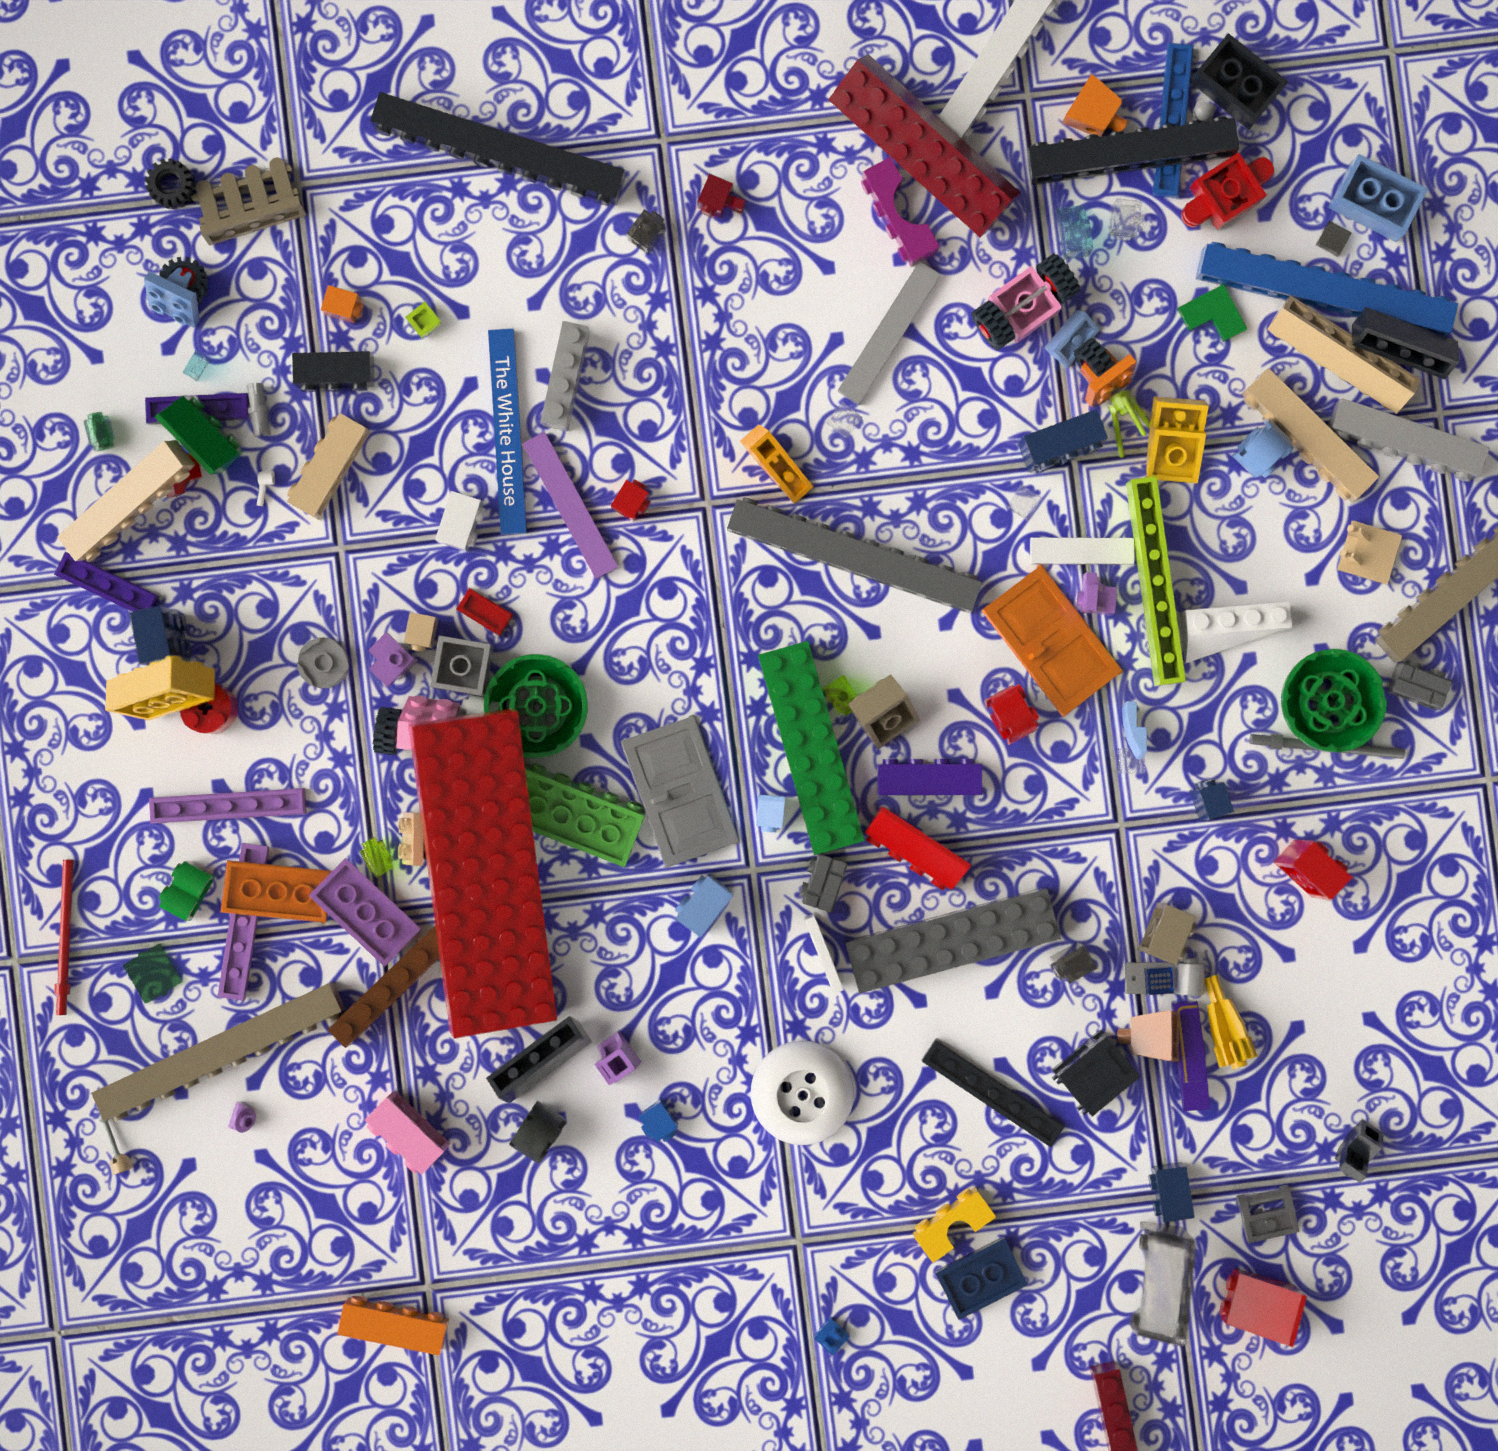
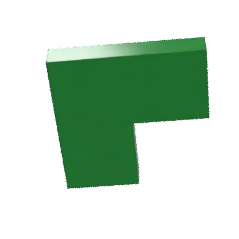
[1177,284,1247,342]

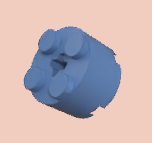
[1232,418,1294,478]

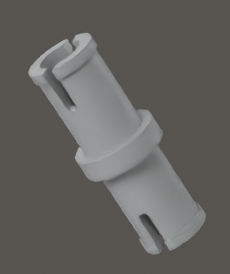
[246,383,271,437]

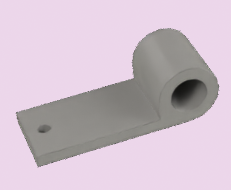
[1125,958,1205,996]

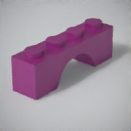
[861,157,940,267]

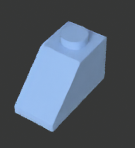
[756,795,785,833]

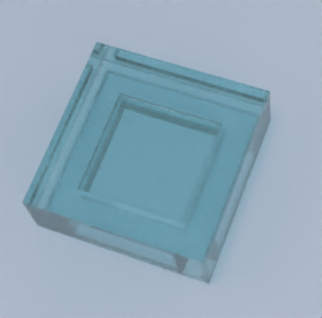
[182,350,209,382]

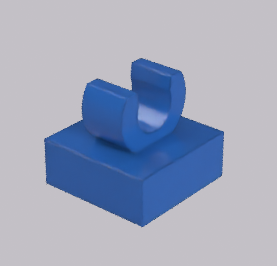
[813,1317,850,1356]

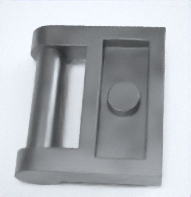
[1236,1185,1300,1243]

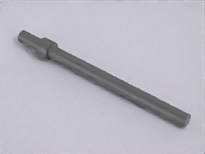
[1249,733,1405,759]

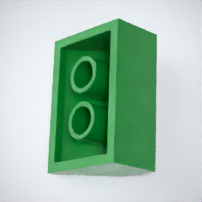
[155,395,244,475]

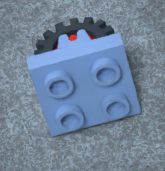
[144,257,208,328]

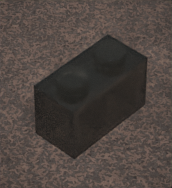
[1050,942,1097,984]

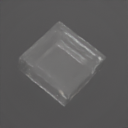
[826,402,863,439]
[1006,485,1042,521]
[1118,748,1145,774]

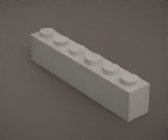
[1328,398,1490,482]

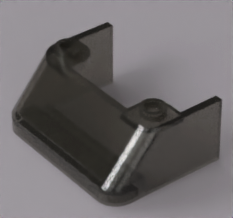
[1129,1222,1196,1346]

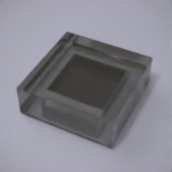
[1315,220,1352,257]

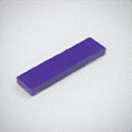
[145,393,251,425]
[54,552,160,612]

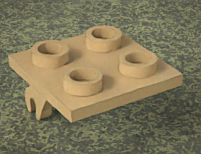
[1337,520,1402,585]

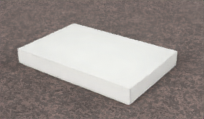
[804,914,844,993]

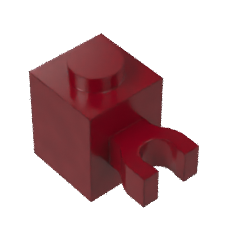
[697,173,746,218]

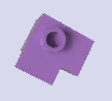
[1077,572,1117,615]
[368,632,419,687]
[594,1030,642,1085]

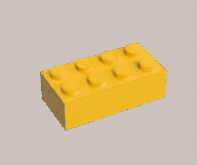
[105,656,215,721]

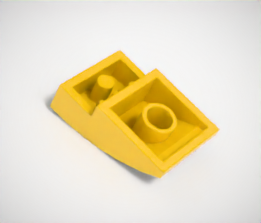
[1146,396,1209,483]

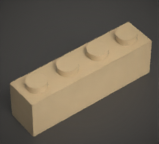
[287,413,371,520]

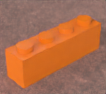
[337,1296,449,1356]

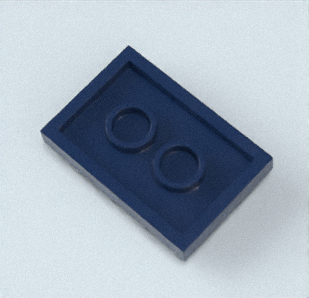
[934,1236,1028,1320]

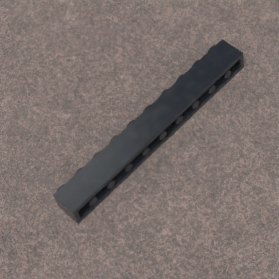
[370,92,626,206]

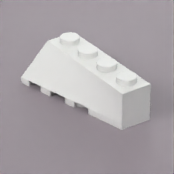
[1180,602,1292,663]

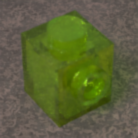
[822,675,857,717]

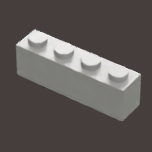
[541,321,590,432]

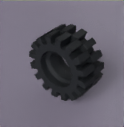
[145,158,196,210]

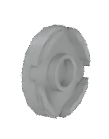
[297,637,350,688]

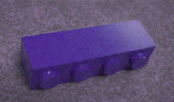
[877,759,982,795]

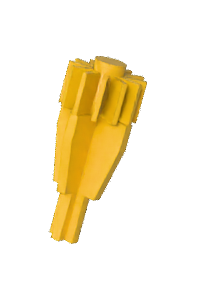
[1204,975,1258,1069]

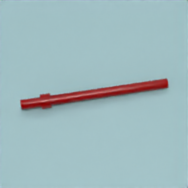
[54,859,74,1015]

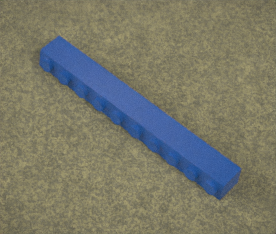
[1195,242,1458,337]

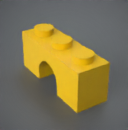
[913,1187,996,1263]

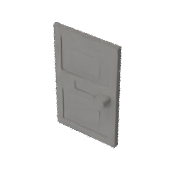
[620,715,740,868]

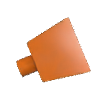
[1062,74,1129,137]

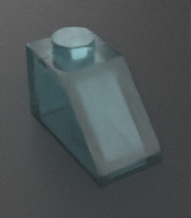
[1057,205,1093,260]

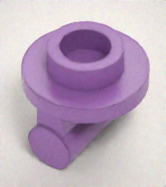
[228,1102,256,1133]

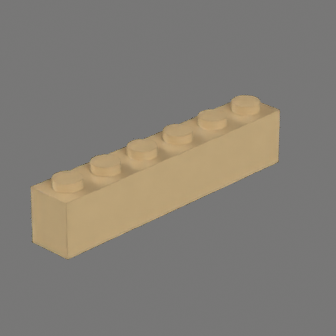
[1267,295,1420,414]
[1242,368,1379,502]
[57,440,195,561]

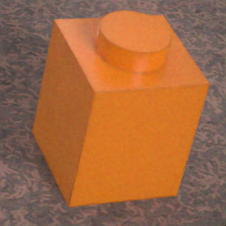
[321,285,364,324]

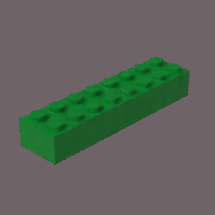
[758,641,864,855]

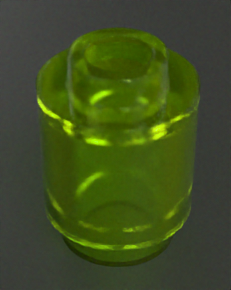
[359,837,394,877]

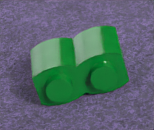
[159,861,216,921]

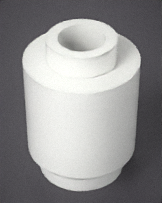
[461,694,500,715]

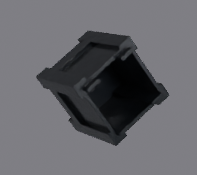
[1051,1030,1141,1117]

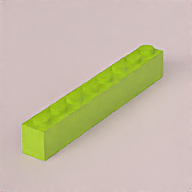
[1126,476,1186,687]

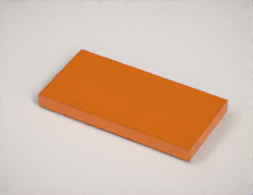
[221,860,332,923]

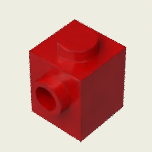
[611,479,651,522]

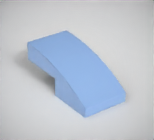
[1122,701,1147,759]

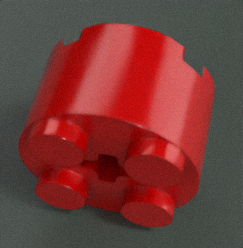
[179,683,238,734]
[984,684,1039,745]

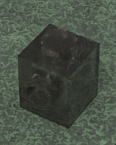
[626,209,666,255]

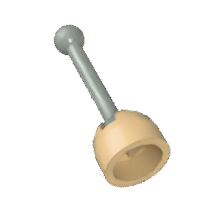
[98,1114,133,1175]

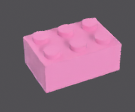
[365,1090,450,1175]

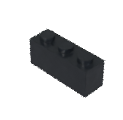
[292,351,375,392]

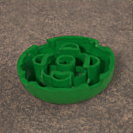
[1281,649,1387,753]
[484,654,588,758]

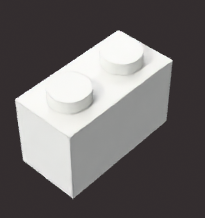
[435,491,486,552]

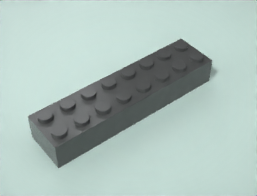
[845,887,1061,994]

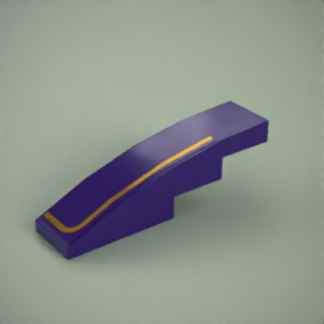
[1171,1001,1210,1112]

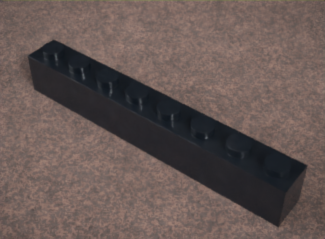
[1027,116,1239,185]

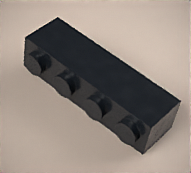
[1352,307,1459,379]
[486,1016,592,1104]

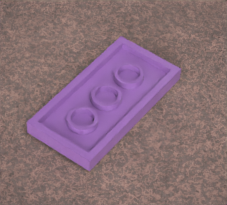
[309,858,421,967]

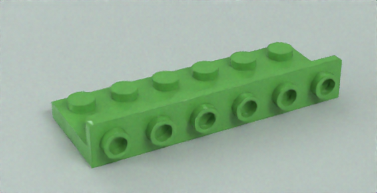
[524,762,646,868]

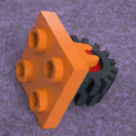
[1073,338,1137,407]

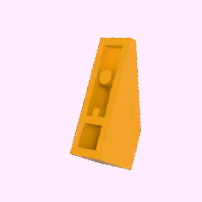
[740,425,813,504]

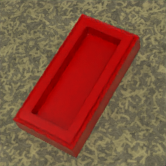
[456,588,514,637]

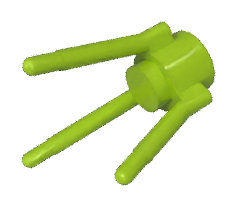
[1108,390,1150,457]

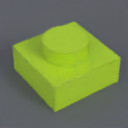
[405,302,442,339]

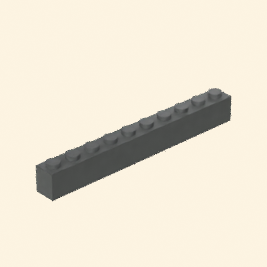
[727,497,982,614]

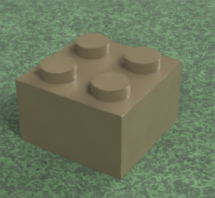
[848,674,920,749]
[1138,902,1197,965]

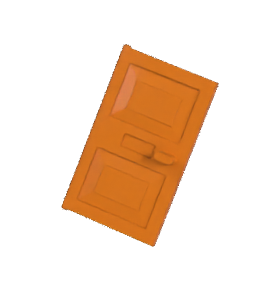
[981,564,1123,717]

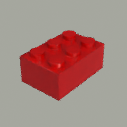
[1273,840,1353,901]

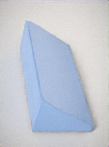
[1045,310,1101,368]

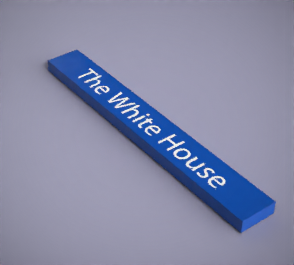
[488,328,527,535]

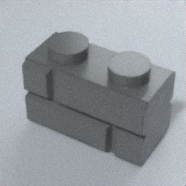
[1387,660,1452,710]
[799,854,848,913]

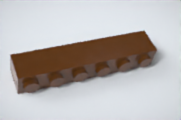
[327,926,440,1048]

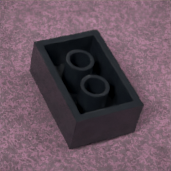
[1190,33,1288,130]

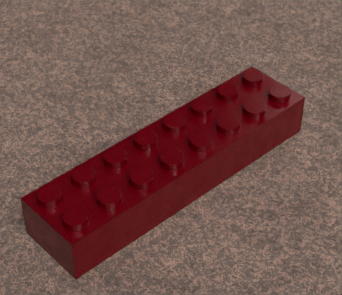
[828,54,1021,238]

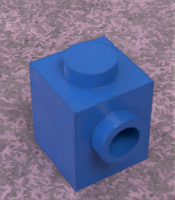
[639,1099,679,1143]

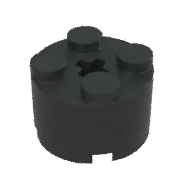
[509,1100,567,1164]

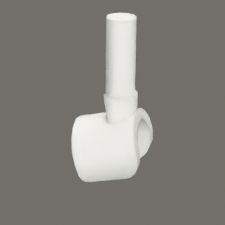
[257,471,275,506]

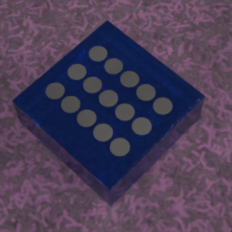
[1144,967,1174,995]

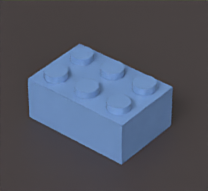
[1328,154,1428,242]
[675,874,733,938]

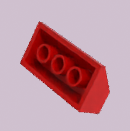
[864,807,971,891]

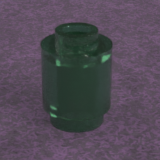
[83,412,115,451]

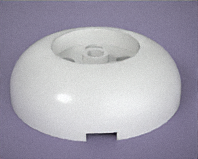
[751,1041,854,1145]

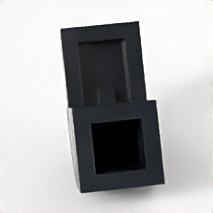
[1335,1119,1384,1183]

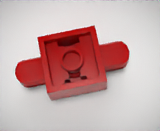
[1181,152,1274,231]

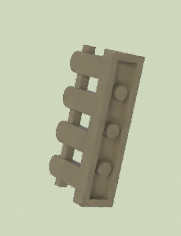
[192,157,307,246]

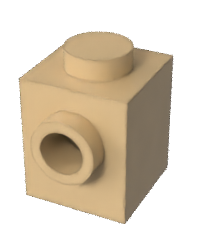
[404,612,439,653]

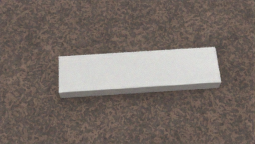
[1030,538,1134,565]

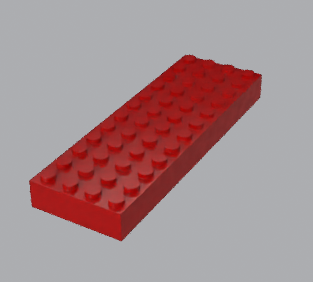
[408,709,557,1039]

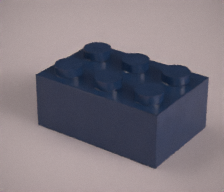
[1018,409,1108,474]
[129,606,192,666]

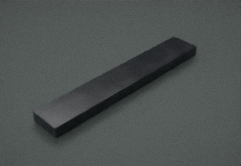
[921,1039,1065,1148]

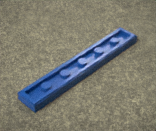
[1152,43,1194,199]

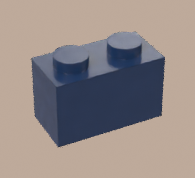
[1189,779,1234,820]
[1148,1162,1195,1223]

